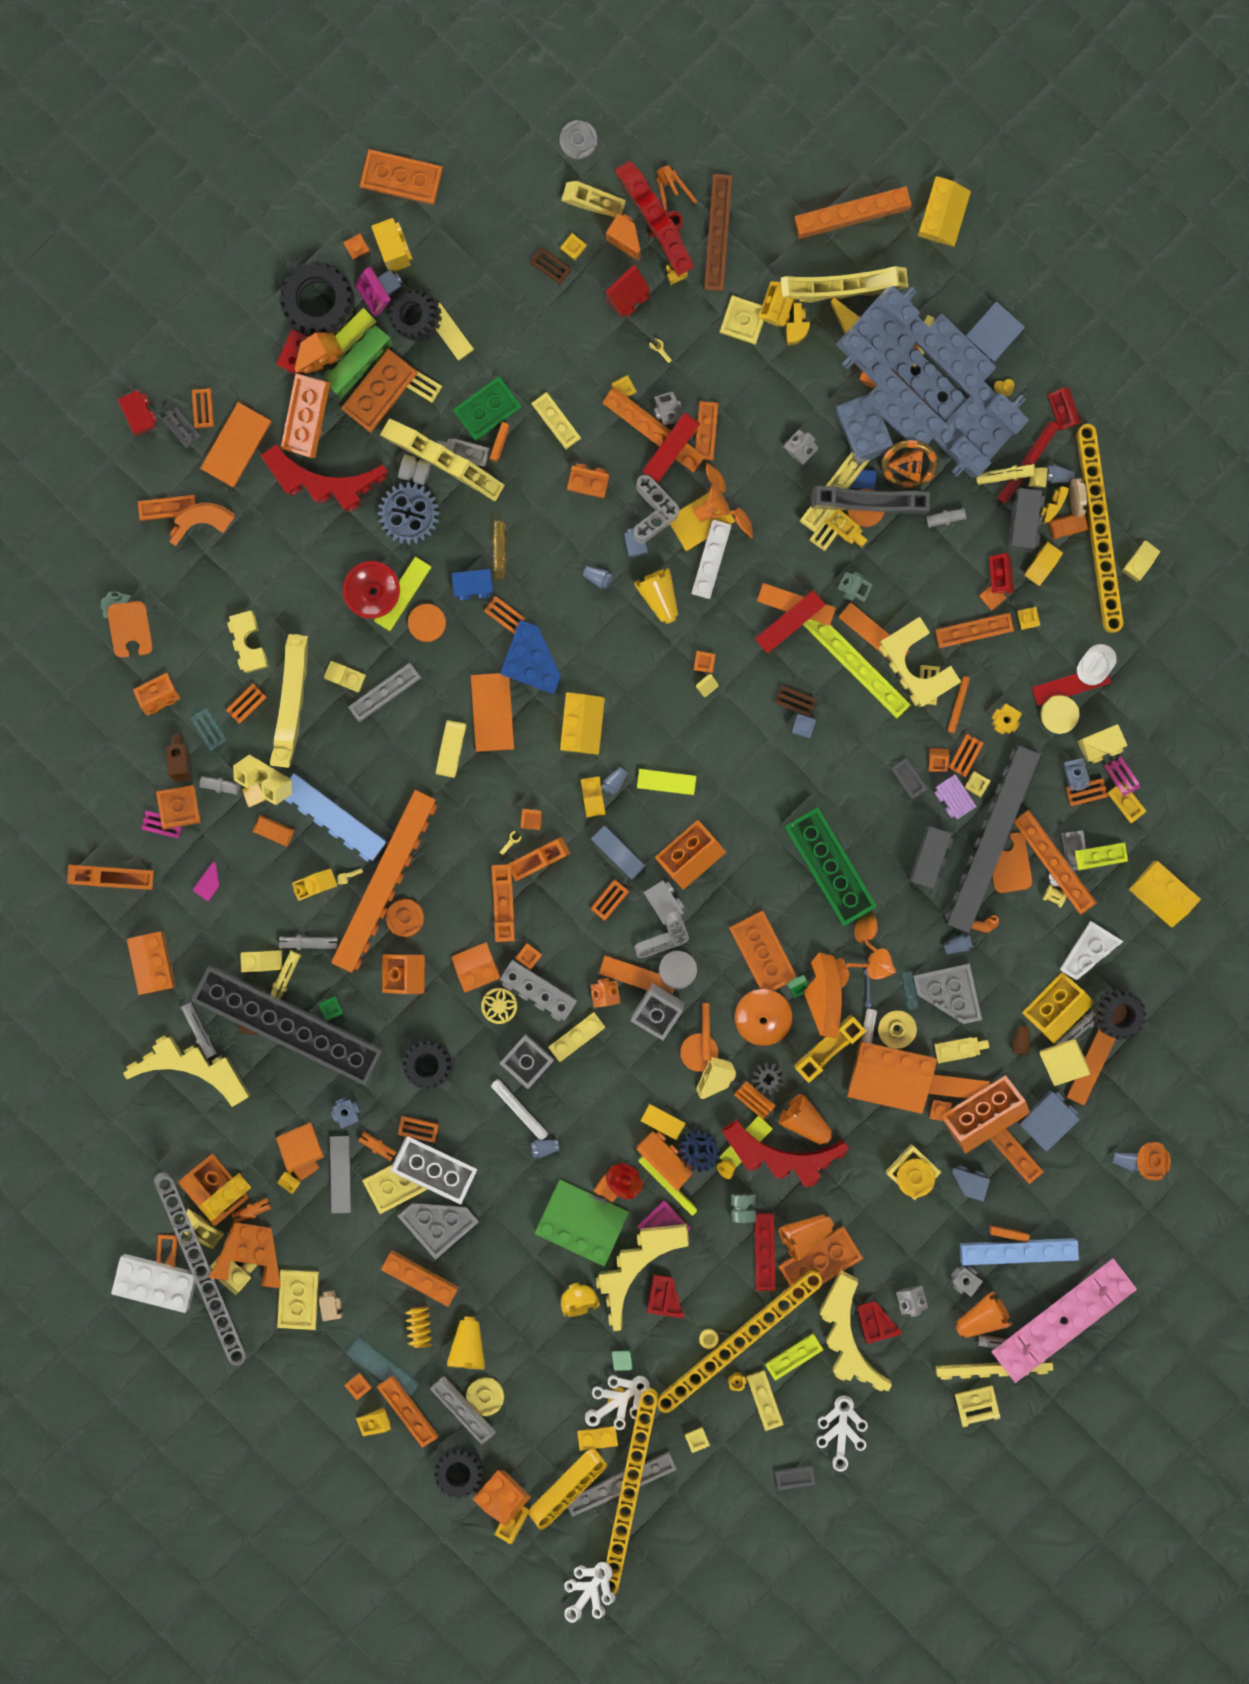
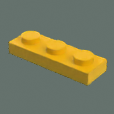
[199,1173,251,1221]

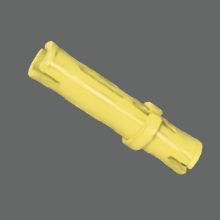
[977,464,1036,485]
[271,950,301,999]

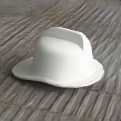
[1077,644,1117,685]

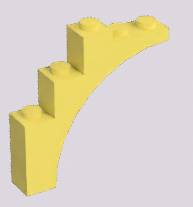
[781,266,908,303]
[123,1035,251,1107]
[596,1224,689,1331]
[819,1270,892,1392]

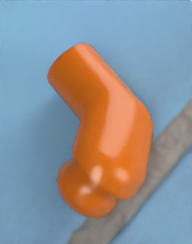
[971,915,999,933]

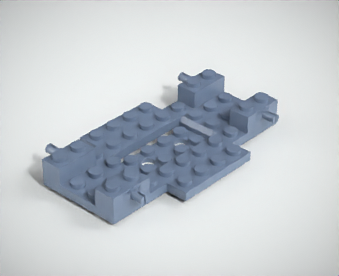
[836,285,1029,478]

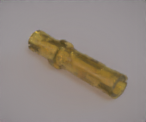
[491,521,507,579]

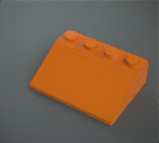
[847,1041,937,1114]

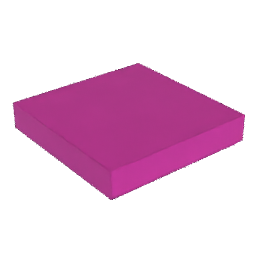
[355,267,391,317]
[637,1200,691,1231]

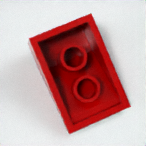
[606,265,650,318]

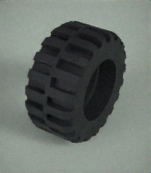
[280,261,355,336]

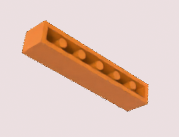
[794,186,911,239]

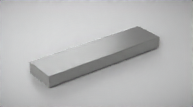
[348,662,421,723]
[330,1136,351,1213]
[430,1376,496,1445]

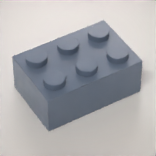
[836,395,893,465]

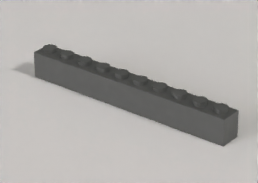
[945,746,1041,933]

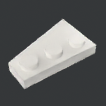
[1059,921,1123,980]

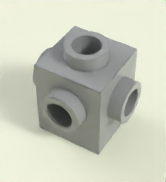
[654,391,683,426]
[783,430,818,465]
[951,1265,983,1297]
[896,1286,928,1317]

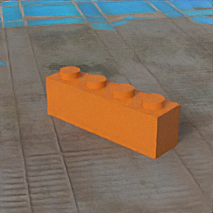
[381,1250,459,1307]

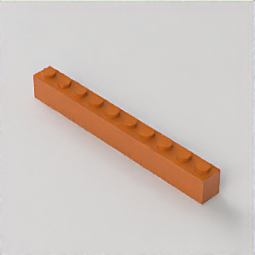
[331,790,438,973]

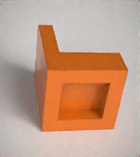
[520,809,542,830]
[594,1174,617,1202]

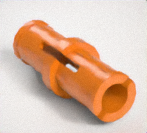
[358,1131,397,1162]
[231,1198,272,1223]

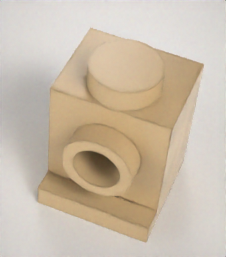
[319,1291,343,1321]

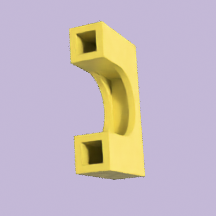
[879,617,961,708]

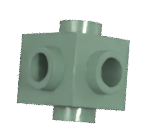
[838,572,872,602]
[101,592,131,618]

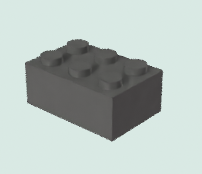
[1007,488,1045,552]
[909,826,953,889]

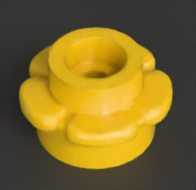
[728,1372,747,1391]

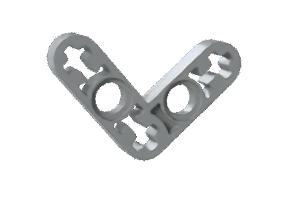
[633,475,679,543]
[634,912,689,958]

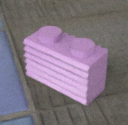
[934,774,977,819]

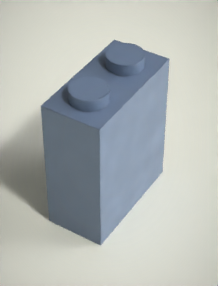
[965,302,1025,363]
[1017,1091,1080,1152]

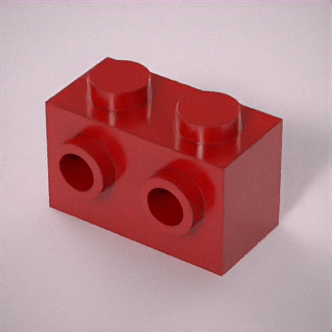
[276,330,308,374]
[117,390,158,437]

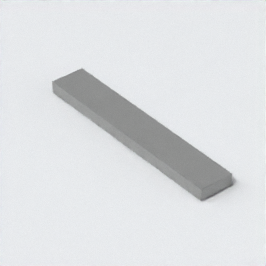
[568,1451,677,1517]

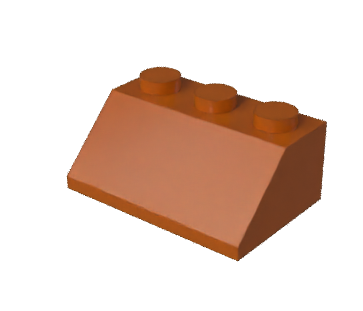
[655,820,726,890]
[127,931,176,995]
[636,1130,693,1191]
[178,1154,249,1226]

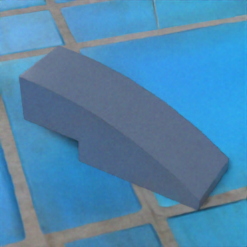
[591,825,645,879]

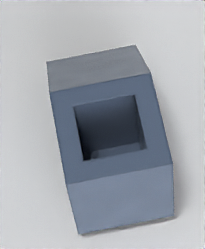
[950,1165,990,1202]

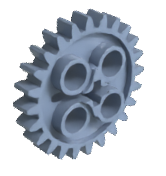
[377,482,440,545]

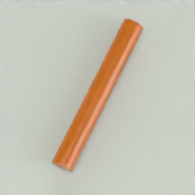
[948,676,970,733]
[702,1003,711,1061]

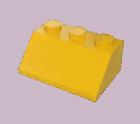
[918,176,971,247]
[560,693,605,755]
[1128,861,1201,928]
[1022,972,1094,1044]

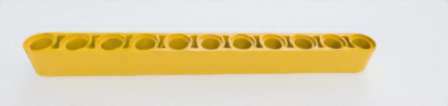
[1076,424,1123,633]
[657,1270,822,1413]
[601,1388,658,1595]

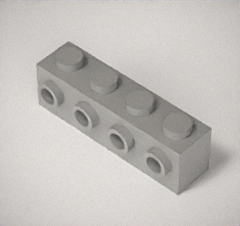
[500,960,578,1021]

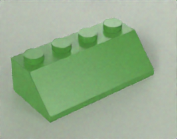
[323,325,393,399]

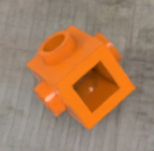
[590,978,620,1008]

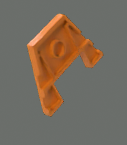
[209,1223,281,1288]

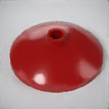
[343,561,400,619]

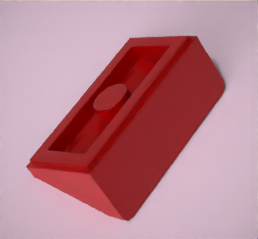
[1047,387,1082,431]
[989,553,1014,593]

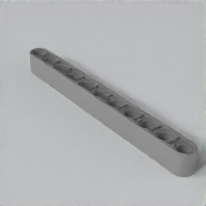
[154,1173,246,1365]

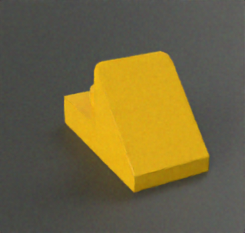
[581,776,605,817]
[356,1408,391,1436]

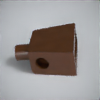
[166,735,193,782]

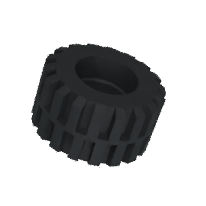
[389,289,442,341]
[1093,989,1146,1040]
[402,1040,452,1089]
[434,1446,483,1499]

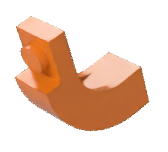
[169,503,235,546]

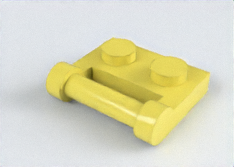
[955,1385,1000,1427]

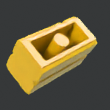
[758,281,796,327]

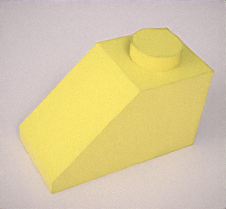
[1122,540,1160,582]
[241,950,283,972]
[696,1057,736,1099]
[180,1209,224,1249]

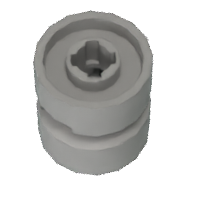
[398,454,431,485]

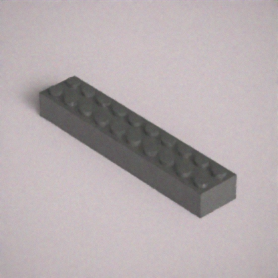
[191,965,383,1085]

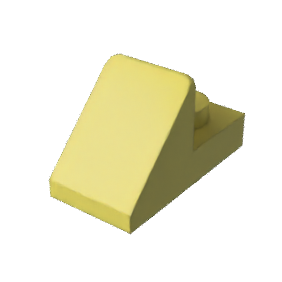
[324,661,366,693]

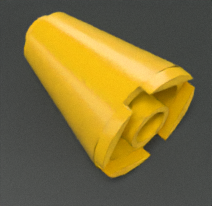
[634,568,678,624]
[447,1317,485,1369]

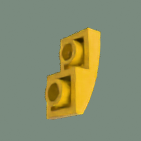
[1040,487,1069,524]
[1024,541,1063,586]
[641,1104,686,1140]

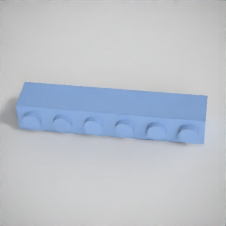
[284,774,388,862]
[960,1238,1079,1265]

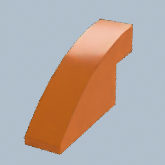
[67,865,154,890]
[804,953,842,1039]

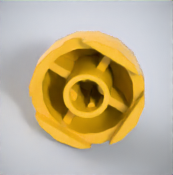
[561,1283,600,1317]

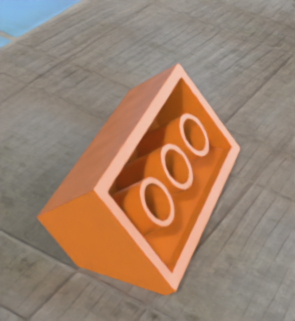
[941,1075,1030,1154]

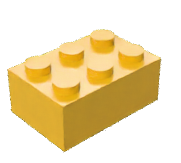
[371,218,413,273]

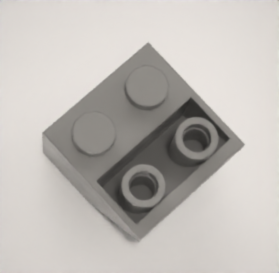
[644,880,685,925]

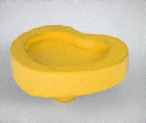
[994,379,1014,398]
[717,1160,736,1179]

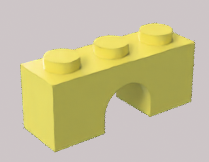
[228,611,269,673]
[233,755,292,805]

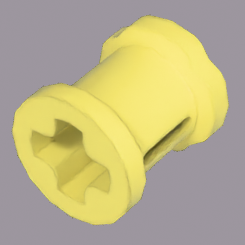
[1043,884,1067,908]

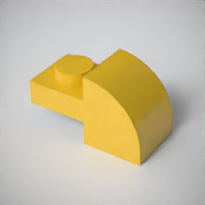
[786,303,810,345]

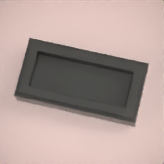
[890,757,928,800]
[775,1465,816,1491]

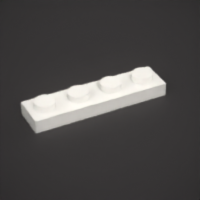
[691,520,732,599]

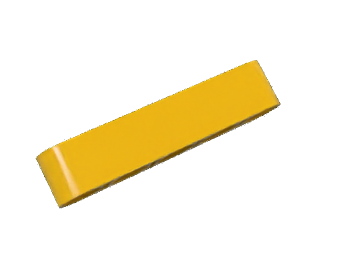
[528,1449,607,1529]

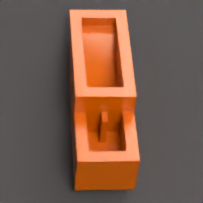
[507,837,571,882]

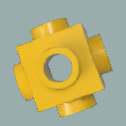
[991,704,1022,735]

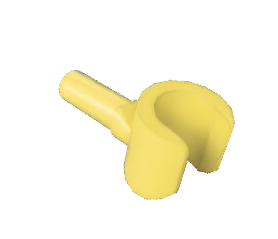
[649,338,672,363]
[500,831,521,855]
[337,868,363,884]

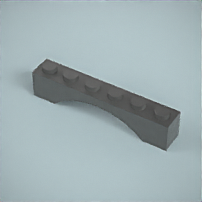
[811,486,930,514]

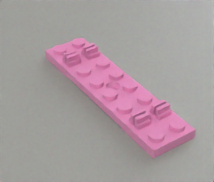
[991,1259,1137,1383]

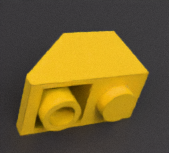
[292,868,337,901]

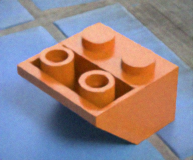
[295,333,343,374]

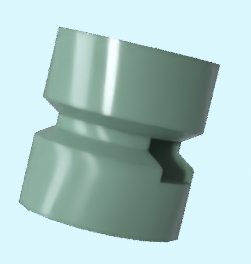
[731,1193,756,1223]

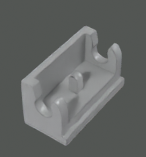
[1061,830,1086,871]

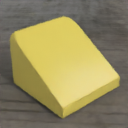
[696,674,719,697]

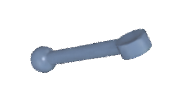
[864,969,872,1009]

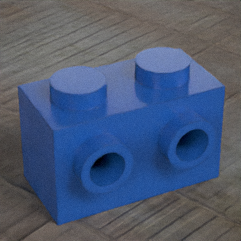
[452,569,494,601]

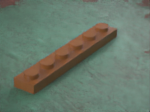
[704,174,732,292]

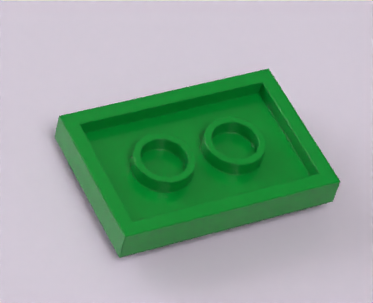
[453,376,522,442]

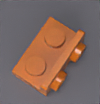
[567,464,610,499]
[133,673,181,716]

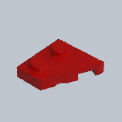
[646,1274,684,1318]
[856,1301,902,1344]

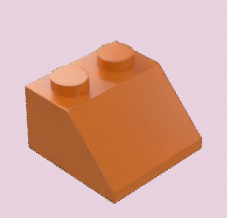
[606,214,641,261]
[452,942,501,993]
[382,954,425,994]

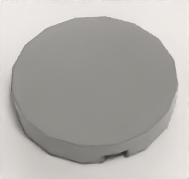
[560,120,597,159]
[659,951,697,989]

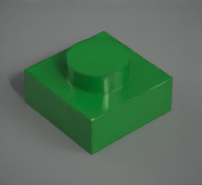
[787,975,809,998]
[318,996,344,1021]

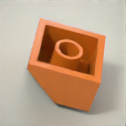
[473,1470,531,1526]

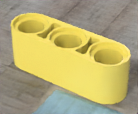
[436,720,466,778]

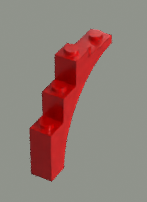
[614,161,694,277]
[260,445,389,512]
[721,1119,849,1187]

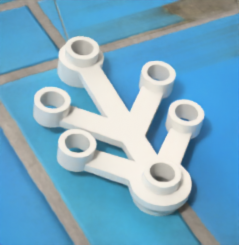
[585,1375,650,1430]
[816,1395,868,1472]
[564,1562,615,1623]

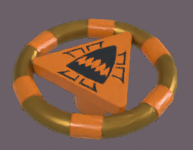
[882,440,938,488]

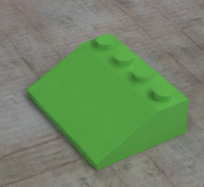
[535,1179,629,1266]

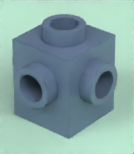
[331,1097,361,1129]

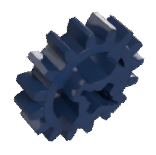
[678,1130,720,1173]

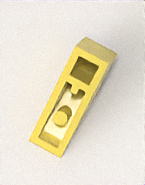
[562,181,626,218]

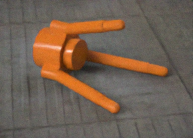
[656,165,697,212]

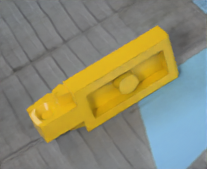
[824,510,867,548]

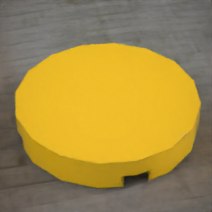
[897,1159,935,1197]

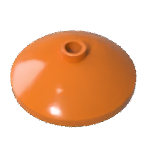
[735,989,792,1046]

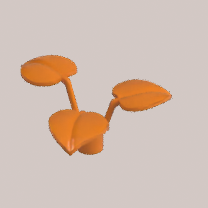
[694,463,753,539]
[836,910,896,988]

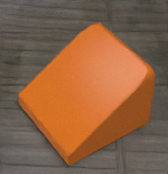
[929,748,949,772]
[294,1161,319,1181]

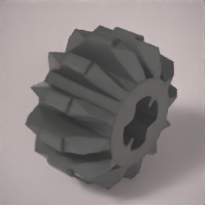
[752,1062,785,1095]

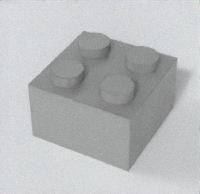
[631,983,685,1041]
[499,1034,554,1089]

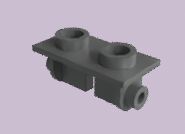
[162,407,201,449]

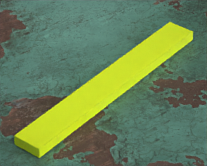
[803,619,910,719]

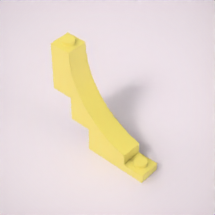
[380,418,505,502]
[270,634,308,768]

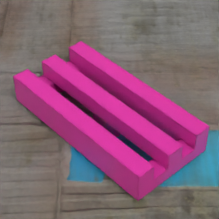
[1104,757,1140,797]
[141,811,182,839]

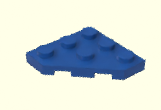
[500,620,561,694]

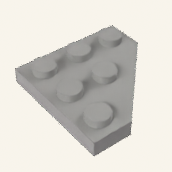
[913,963,982,1024]
[398,1203,479,1260]

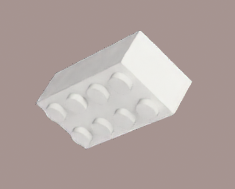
[390,1136,477,1204]
[111,1254,198,1313]

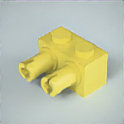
[209,1259,258,1295]

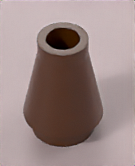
[1011,1026,1030,1055]

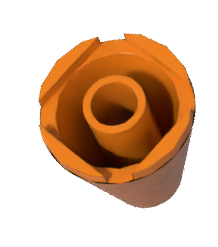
[778,1094,832,1145]
[778,1214,834,1262]
[956,1291,1012,1338]

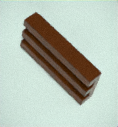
[530,247,572,286]
[775,685,817,718]

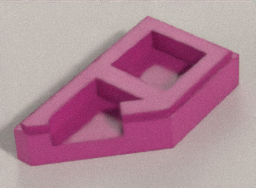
[193,862,220,901]

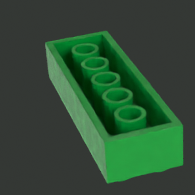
[784,807,877,926]

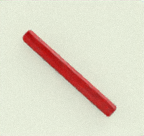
[998,421,1059,504]

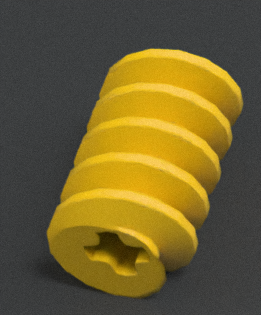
[405,1306,432,1348]

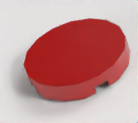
[606,1163,643,1199]

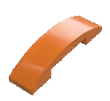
[492,864,515,942]

